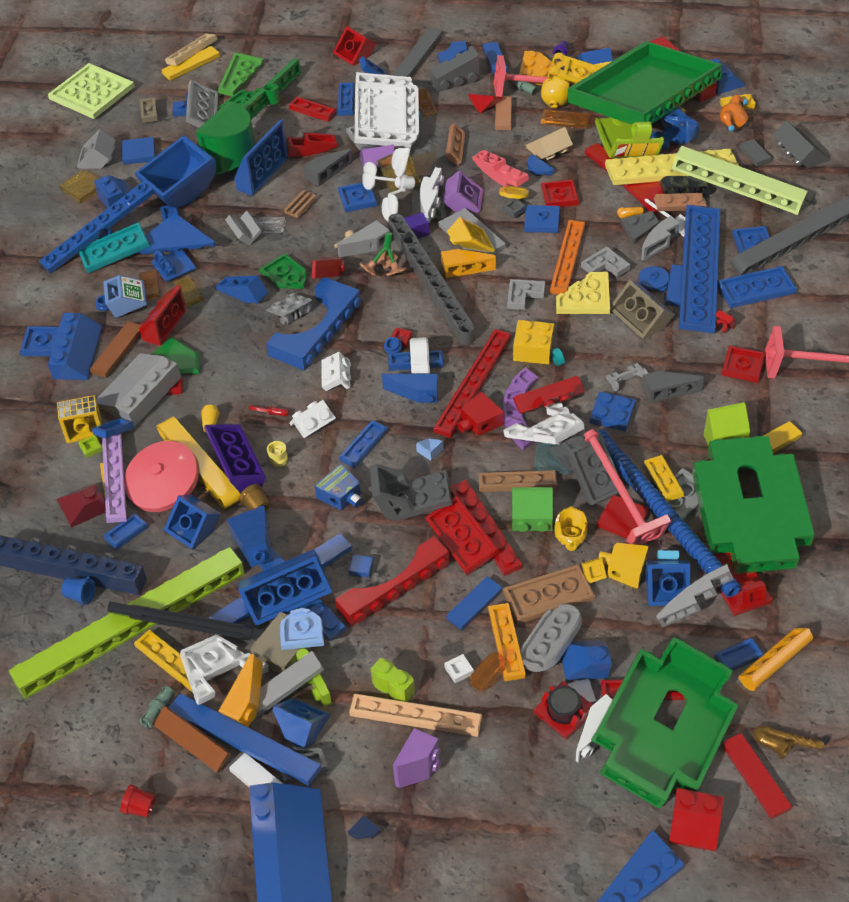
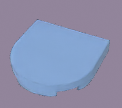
[280,608,324,650]

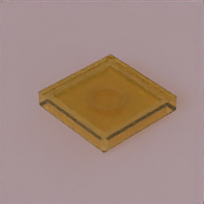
[59,169,98,203]

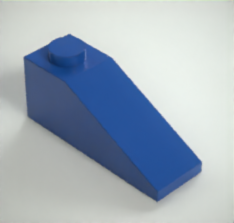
[215,275,268,304]
[382,374,438,403]

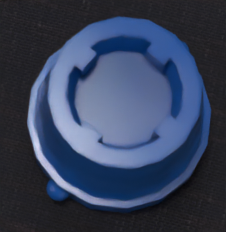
[61,576,95,606]

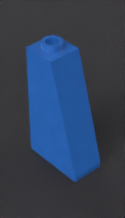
[226,505,271,567]

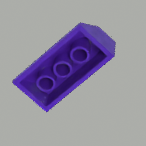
[204,424,266,493]

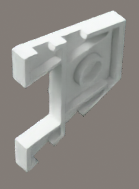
[503,401,584,444]
[180,635,269,705]

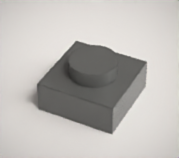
[502,198,526,218]

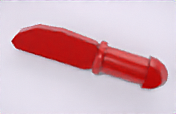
[249,405,289,416]

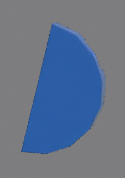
[527,154,554,176]

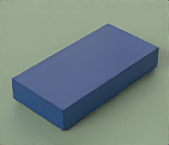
[92,418,134,439]
[103,513,148,551]
[714,638,763,671]

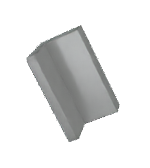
[225,211,262,246]

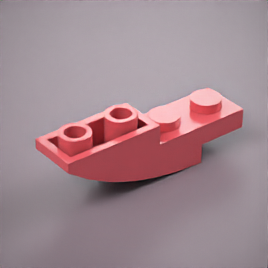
[472,150,529,187]

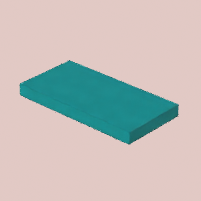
[79,222,150,273]

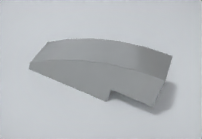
[641,216,679,261]

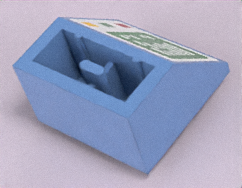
[104,275,147,318]

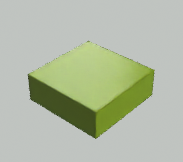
[78,435,103,458]

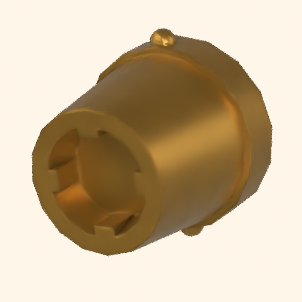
[239,484,270,512]

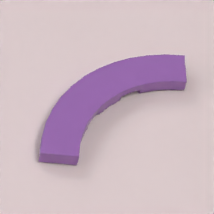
[503,367,538,451]

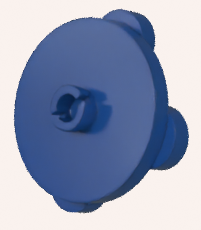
[638,266,669,292]

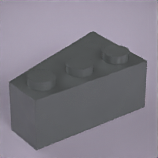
[430,45,479,92]

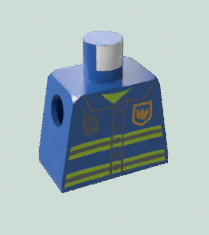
[315,464,363,510]

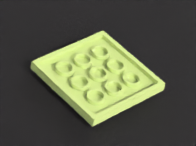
[48,63,135,119]

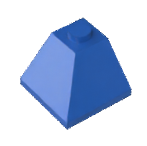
[561,640,612,681]
[273,698,330,748]

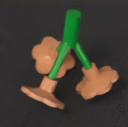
[360,232,407,277]

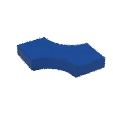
[438,41,467,64]

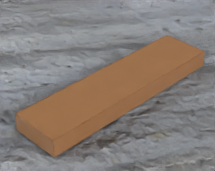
[478,470,557,492]

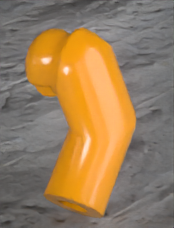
[617,207,643,218]

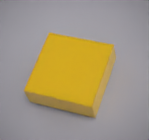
[581,557,607,583]

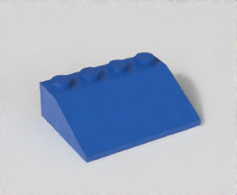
[234,119,288,196]

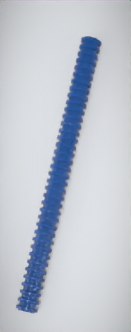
[598,430,741,598]

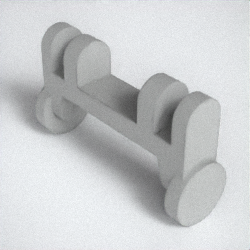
[606,363,648,391]

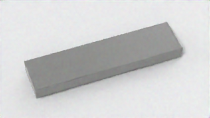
[254,651,325,720]

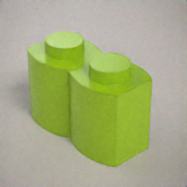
[370,658,415,702]

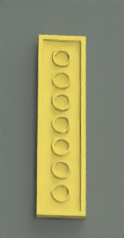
[605,149,739,185]

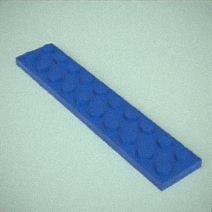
[678,205,720,334]

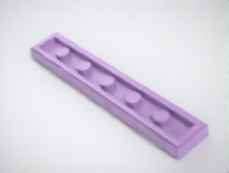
[102,433,127,523]

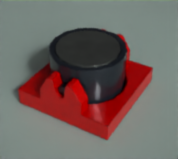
[534,681,593,740]

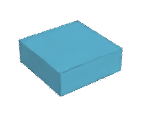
[656,550,679,560]

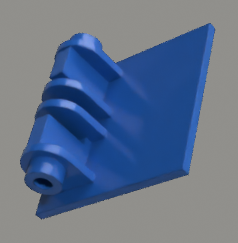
[151,249,196,282]

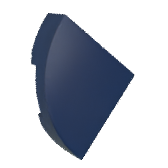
[348,815,381,839]

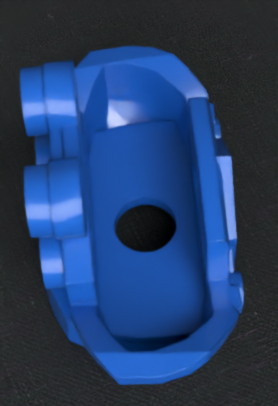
[651,106,699,149]

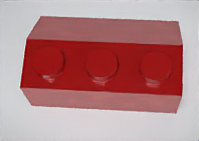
[139,285,186,346]

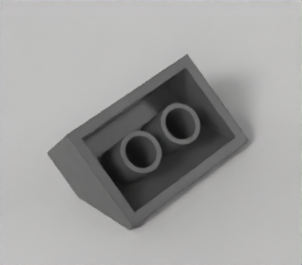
[773,120,829,168]

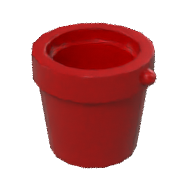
[120,784,156,818]

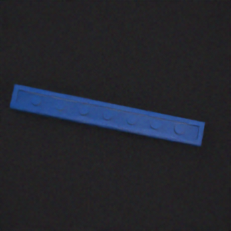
[209,533,352,636]
[169,693,322,786]

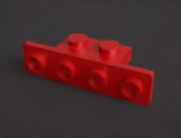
[513,376,585,414]

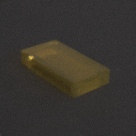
[173,276,203,307]

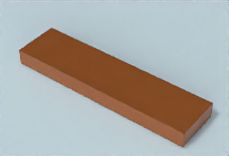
[90,321,140,378]
[153,706,231,772]

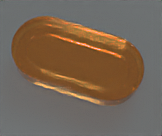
[469,652,506,692]

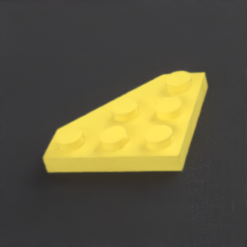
[556,272,610,314]

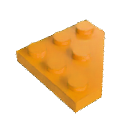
[519,51,562,85]

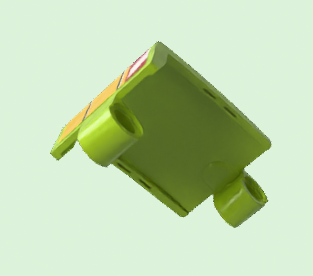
[595,117,664,158]

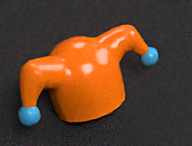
[720,94,749,132]

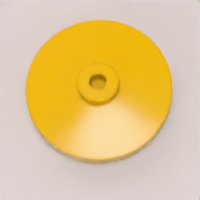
[499,186,529,199]

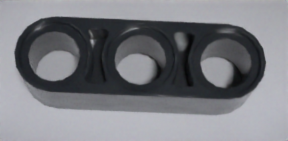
[660,176,710,197]

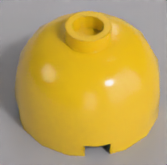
[541,78,570,108]

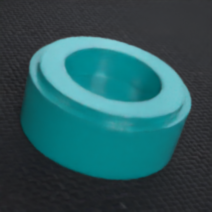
[551,347,565,367]

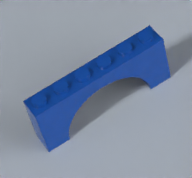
[266,278,361,371]

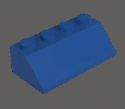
[48,313,102,380]
[238,549,332,626]

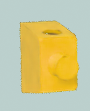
[598,543,648,589]

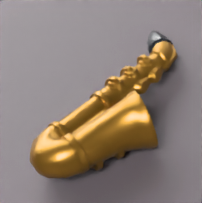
[753,725,830,759]

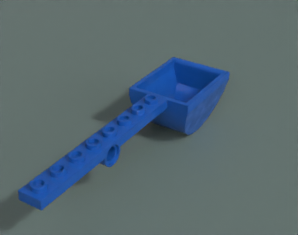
[39,135,216,274]

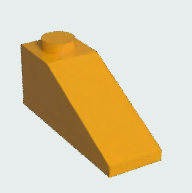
[441,249,496,278]
[219,654,263,727]

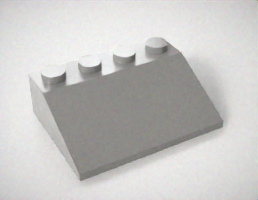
[96,353,181,428]

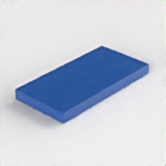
[717,266,797,308]

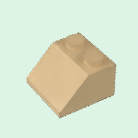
[526,127,573,160]

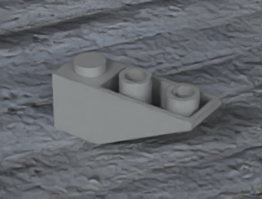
[337,220,390,257]

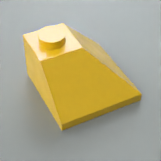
[447,217,495,252]

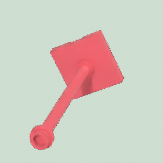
[493,55,574,97]
[764,326,849,379]
[584,429,671,545]

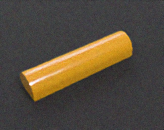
[738,628,813,691]

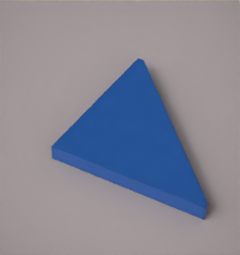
[129,213,216,256]

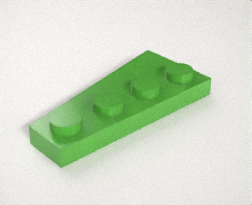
[218,52,264,96]

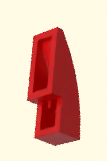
[286,133,338,157]

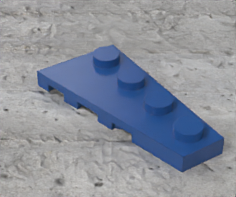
[597,830,685,902]

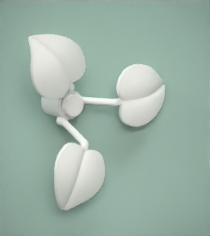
[362,148,415,222]

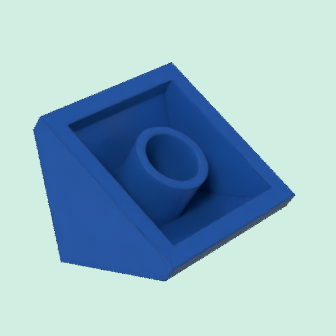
[576,47,613,64]

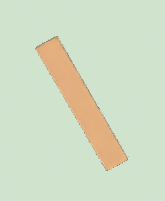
[349,694,482,737]

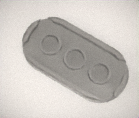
[520,604,583,672]

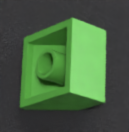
[512,487,553,532]

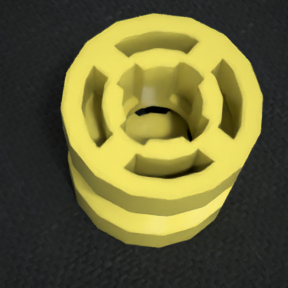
[267,441,288,468]

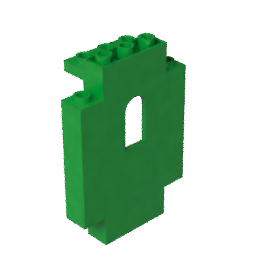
[692,436,814,574]
[591,637,738,809]

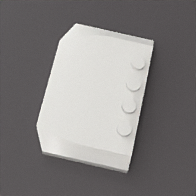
[354,72,419,148]

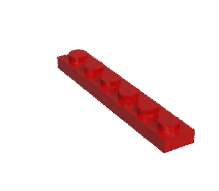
[450,480,522,576]

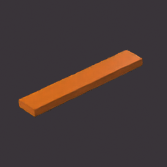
[550,220,585,295]

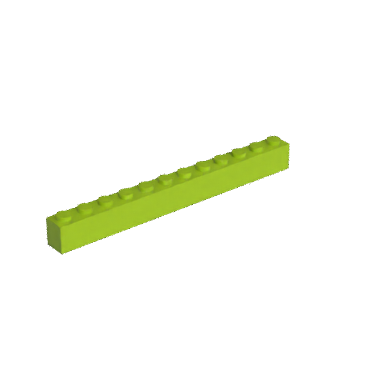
[8,547,245,700]

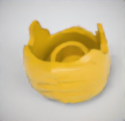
[554,506,587,551]

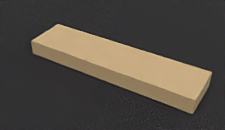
[165,34,217,65]

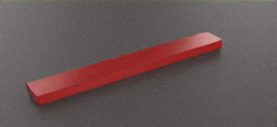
[434,329,511,438]

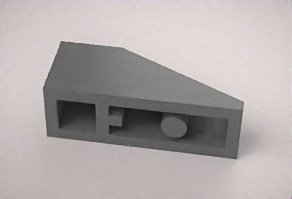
[304,148,352,186]
[642,371,704,403]

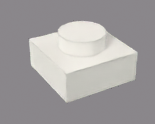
[444,654,474,683]

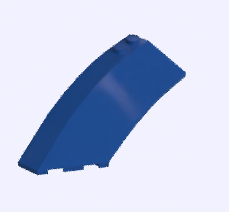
[250,782,332,902]

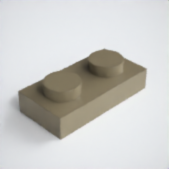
[140,97,158,123]

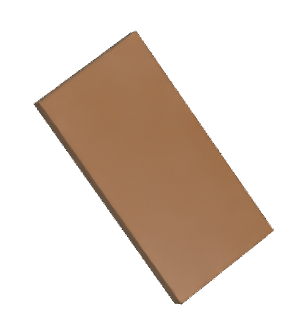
[503,564,595,624]

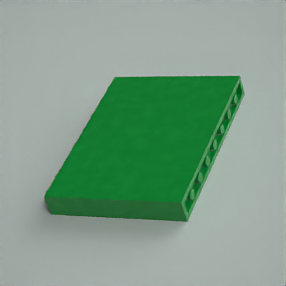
[568,41,722,125]

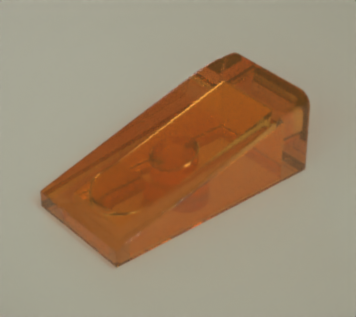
[418,88,437,117]

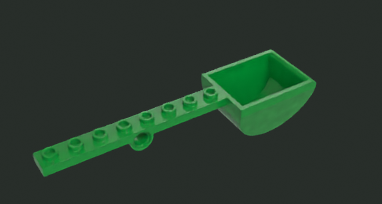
[196,59,301,175]

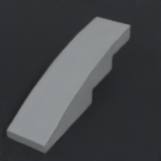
[656,564,734,627]

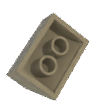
[610,280,675,339]

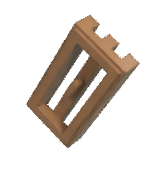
[284,190,317,218]

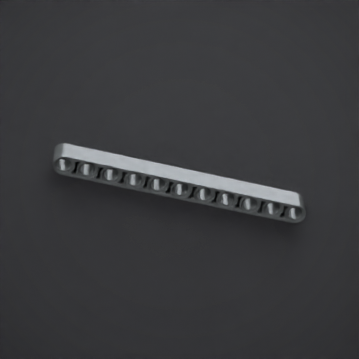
[730,196,849,275]
[388,213,474,345]

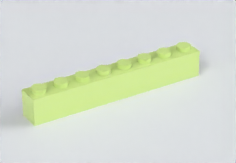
[672,146,807,215]

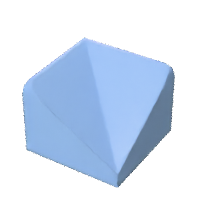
[416,439,444,461]

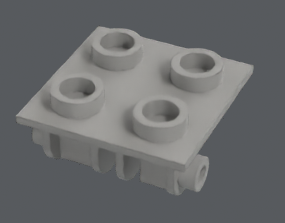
[267,293,312,325]

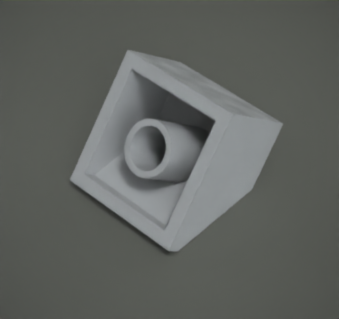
[77,129,116,169]

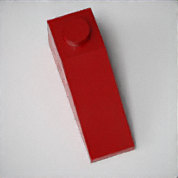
[312,256,345,279]

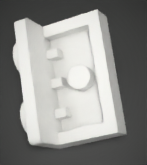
[322,352,351,391]
[290,400,335,439]

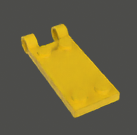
[548,53,602,84]

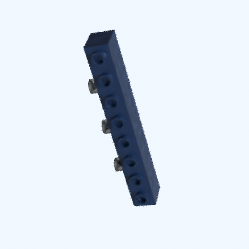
[0,535,147,595]

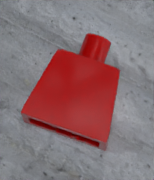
[457,392,504,436]

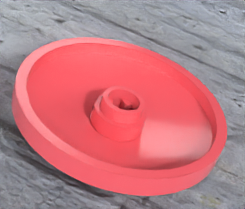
[124,441,199,512]

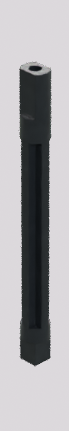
[107,601,265,641]

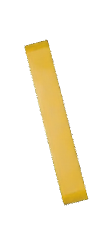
[156,416,240,510]

